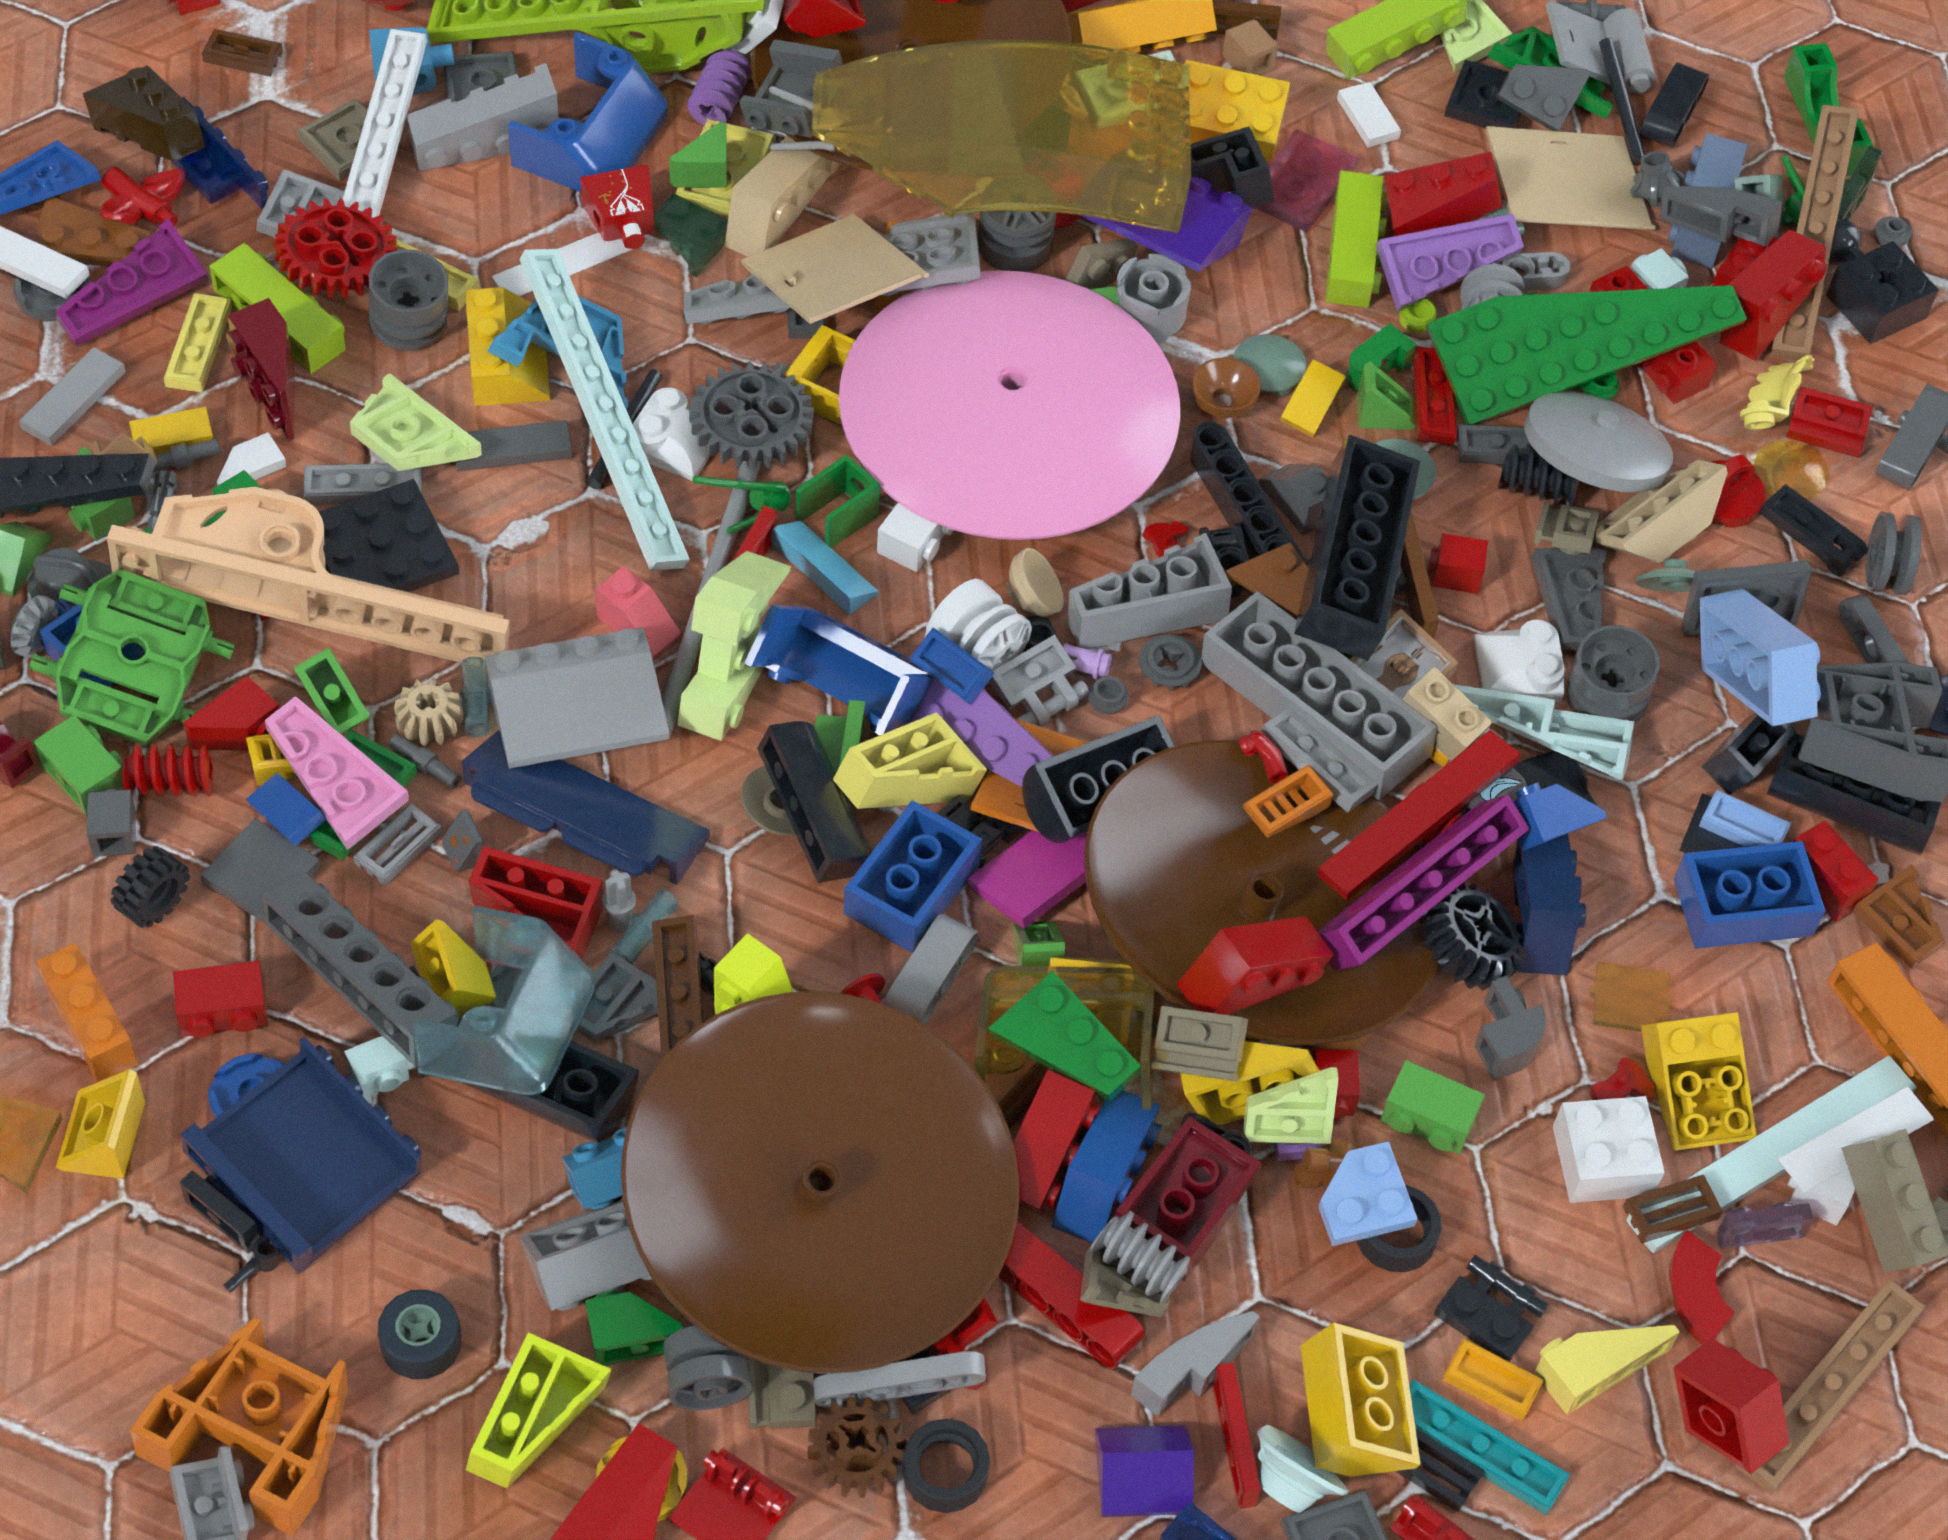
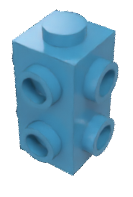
[562,1127,627,1210]

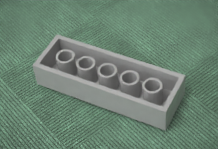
[1201,591,1438,800]

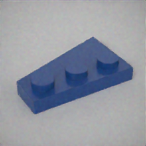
[0,140,101,215]

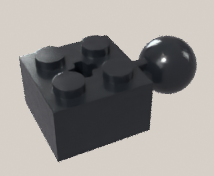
[1826,218,1939,344]

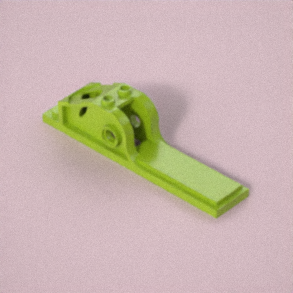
[427,0,765,74]

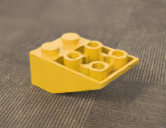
[1641,1012,1757,1150]

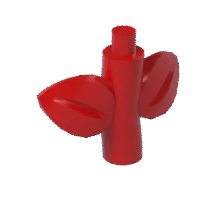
[99,166,185,226]

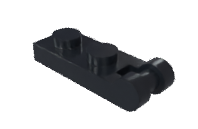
[1759,484,1868,576]

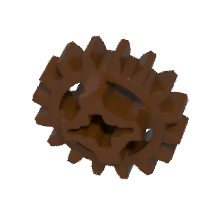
[807,1397,906,1498]

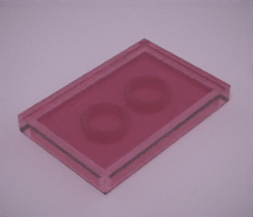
[1257,129,1359,233]

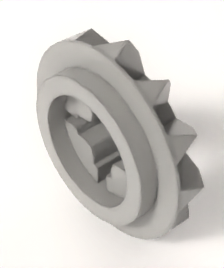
[11,595,58,658]

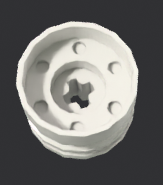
[925,578,1032,683]

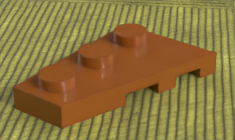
[34,197,151,267]

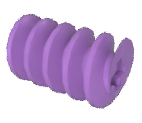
[688,49,752,126]

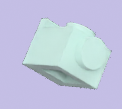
[344,1036,416,1104]

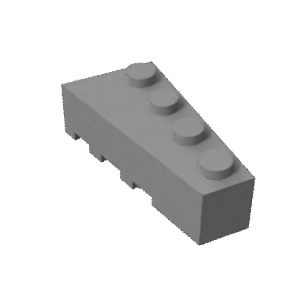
[406,63,558,171]

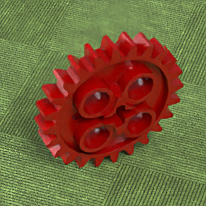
[274,198,397,299]

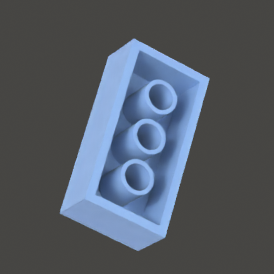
[1700,589,1821,726]

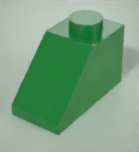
[585,1291,683,1366]

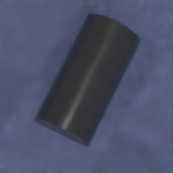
[1022,715,1175,843]
[1767,733,1942,856]
[443,1003,639,1143]

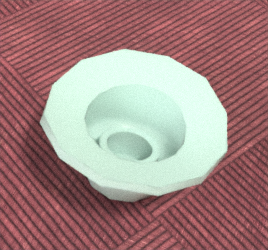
[1257,1424,1349,1513]

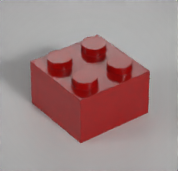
[1673,1337,1789,1474]

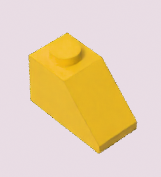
[410,919,496,1021]

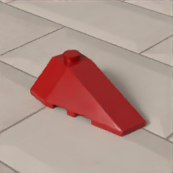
[550,1423,678,1540]

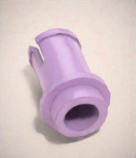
[1063,643,1112,680]

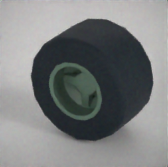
[378,1290,461,1379]

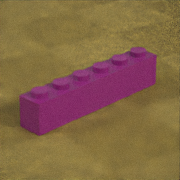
[1317,794,1529,971]

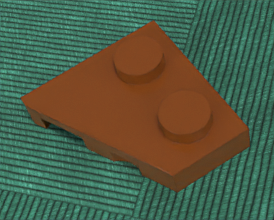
[1226,543,1309,620]
[1853,864,1944,969]

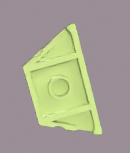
[350,373,482,471]

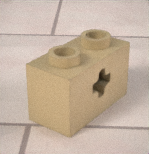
[1402,666,1493,761]

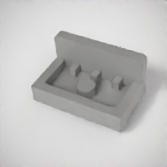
[169,1445,254,1540]

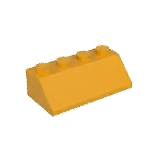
[1067,0,1217,62]

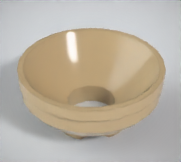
[1006,548,1064,617]

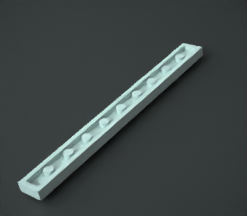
[520,249,690,571]

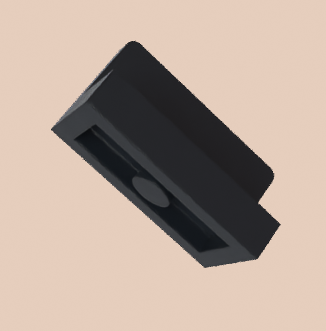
[180,1170,264,1254]

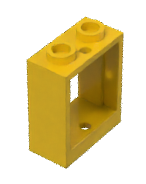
[784,325,856,425]

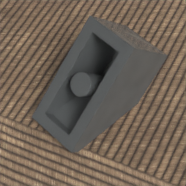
[1259,464,1329,535]

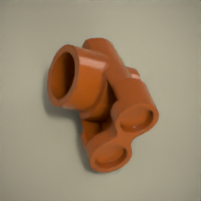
[1294,1139,1356,1189]

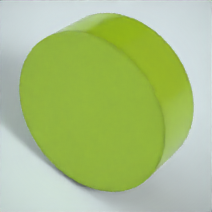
[1399,298,1437,333]

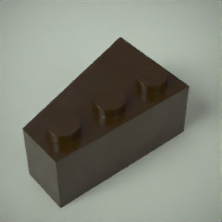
[82,65,206,162]

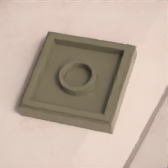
[296,98,399,182]

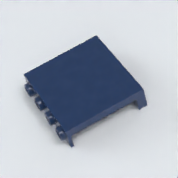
[181,1037,422,1274]

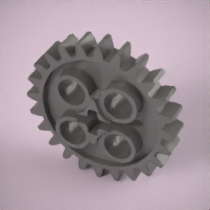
[689,361,814,470]

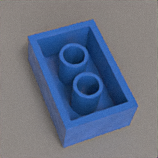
[844,800,982,953]
[1674,841,1825,949]

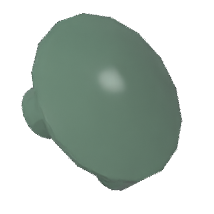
[1233,334,1306,397]

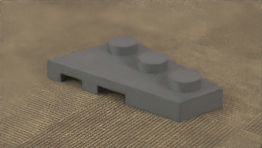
[1531,548,1606,651]

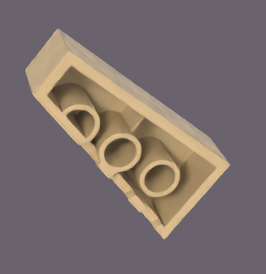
[724,136,840,257]

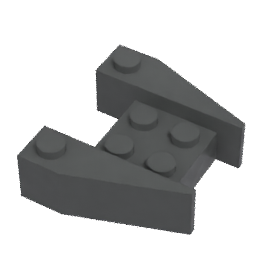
[1798,662,1948,803]

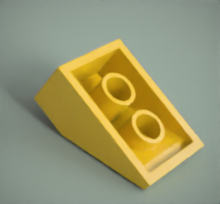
[1180,1041,1320,1126]

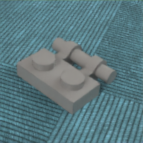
[989,635,1089,727]

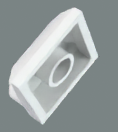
[632,387,710,481]
[1473,620,1564,702]

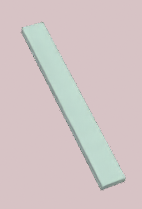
[1626,1056,1917,1254]

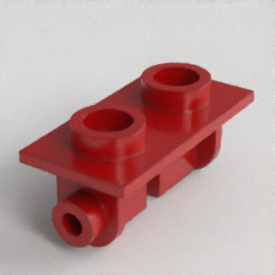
[1389,1494,1475,1540]

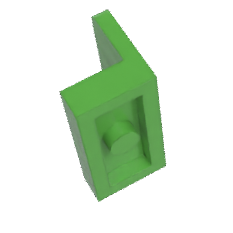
[815,700,865,772]

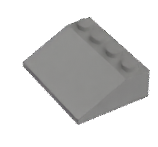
[484,627,670,768]

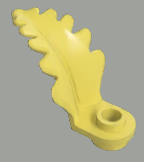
[1740,354,1814,430]

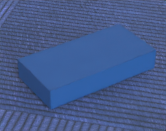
[909,627,994,705]
[246,773,326,847]

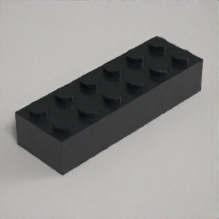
[1294,434,1421,661]

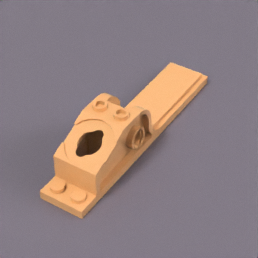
[107,487,510,669]

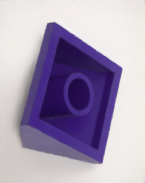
[1095,1425,1194,1517]

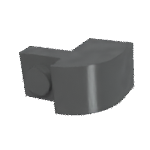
[1474,976,1546,1081]

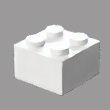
[1553,1096,1665,1203]

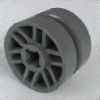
[663,1325,752,1411]

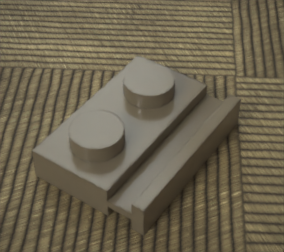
[1534,501,1599,555]
[1151,1006,1248,1082]
[747,1358,816,1430]

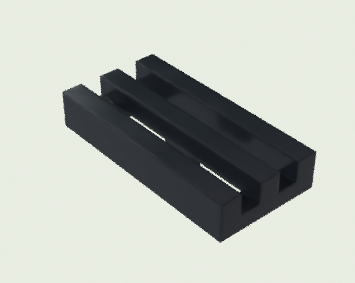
[1395,1427,1484,1512]

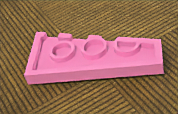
[265,696,409,850]

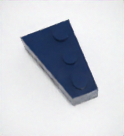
[1513,834,1586,976]

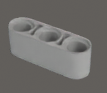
[884,913,979,1025]

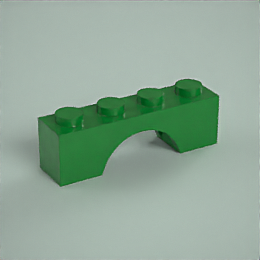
[1784,43,1873,176]

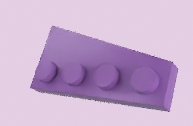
[1376,214,1524,312]
[910,679,1054,787]

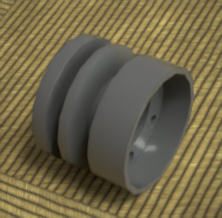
[978,174,1057,272]
[369,249,448,351]
[1567,625,1660,724]

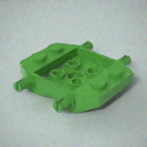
[29,569,236,747]

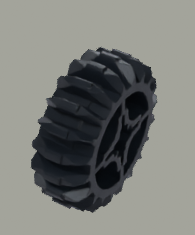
[1418,883,1526,991]

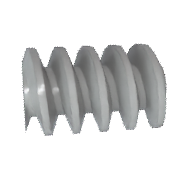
[1090,1211,1191,1306]

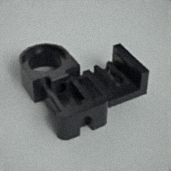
[938,794,1024,868]

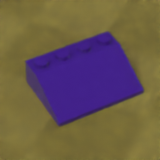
[1070,148,1253,272]

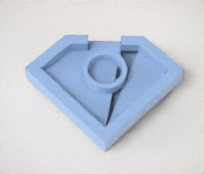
[1318,1141,1418,1246]

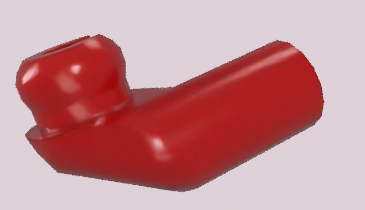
[1239,730,1288,784]

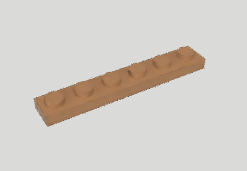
[1735,1279,1926,1495]

